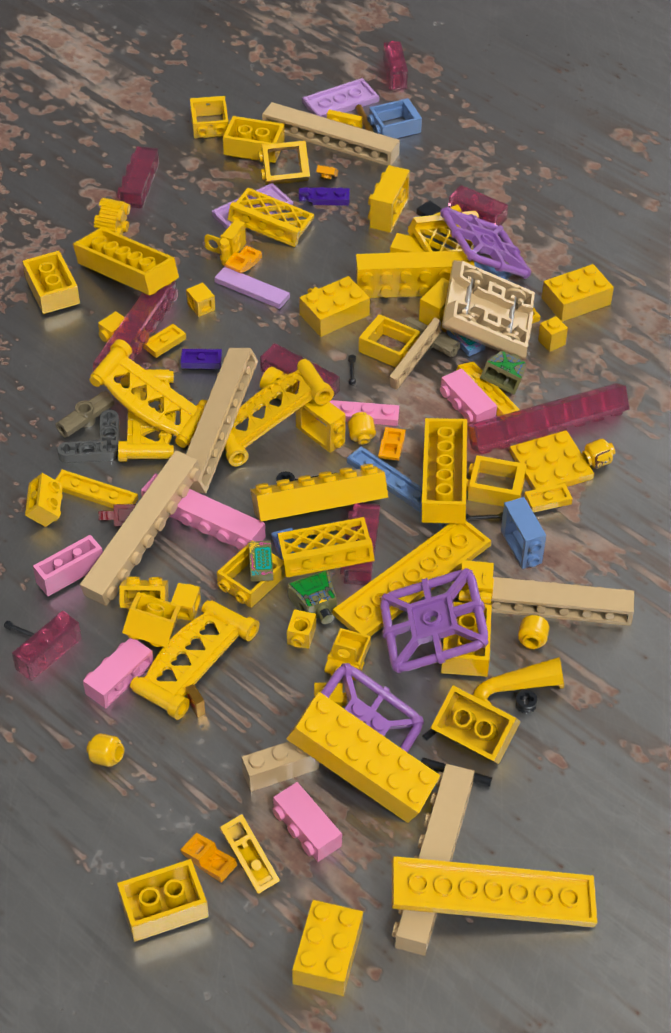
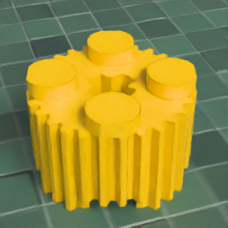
[94,198,131,235]

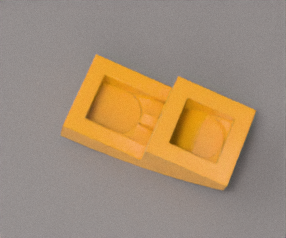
[225,246,262,273]
[378,427,406,461]
[180,832,238,883]

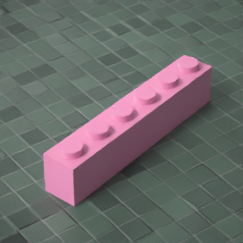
[141,473,266,551]

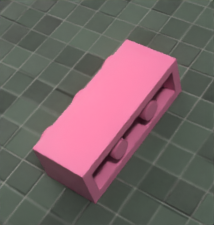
[440,368,497,429]
[33,535,103,596]
[83,638,153,709]
[272,782,342,862]

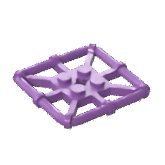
[440,207,531,279]
[380,568,489,673]
[321,663,424,753]

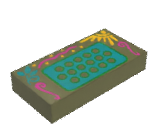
[249,541,273,582]

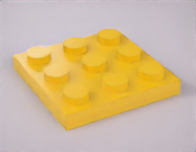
[509,430,594,490]

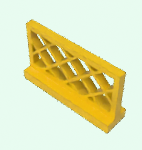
[228,188,315,247]
[407,211,479,252]
[278,517,375,578]

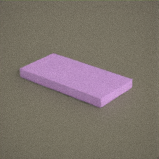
[302,78,379,118]
[212,183,293,229]

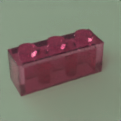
[383,41,408,90]
[448,185,508,226]
[12,611,82,682]

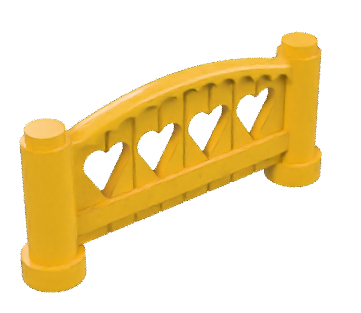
[89,339,207,448]
[224,359,334,467]
[118,369,176,462]
[130,600,260,720]

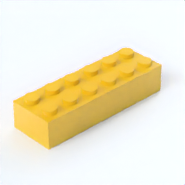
[73,227,179,296]
[356,251,475,298]
[422,418,467,524]
[250,464,388,522]
[286,692,440,823]

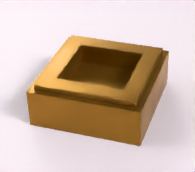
[186,684,205,718]

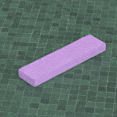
[214,267,290,309]

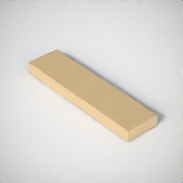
[389,317,441,390]

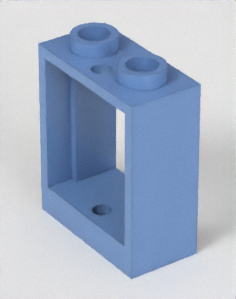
[367,98,422,139]
[501,497,546,569]

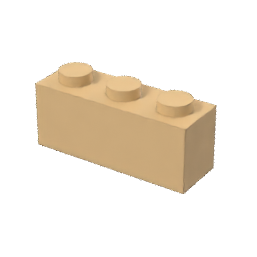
[242,741,319,792]

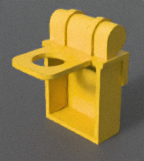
[204,220,246,266]
[458,560,494,604]
[324,628,371,681]

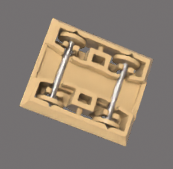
[442,260,535,360]

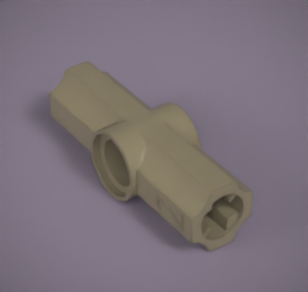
[404,316,460,358]
[55,390,115,438]

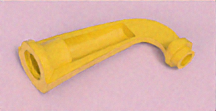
[473,657,564,705]

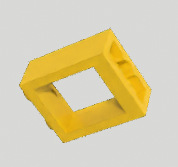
[190,96,229,139]
[258,141,310,185]
[358,314,420,368]
[295,399,346,453]
[466,455,527,507]
[217,540,286,608]

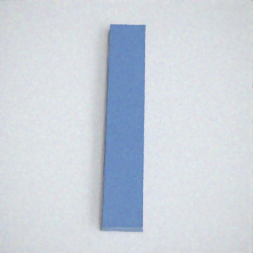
[347,446,448,528]

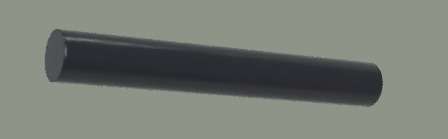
[421,757,493,787]

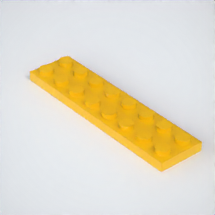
[333,521,491,636]
[392,856,597,927]

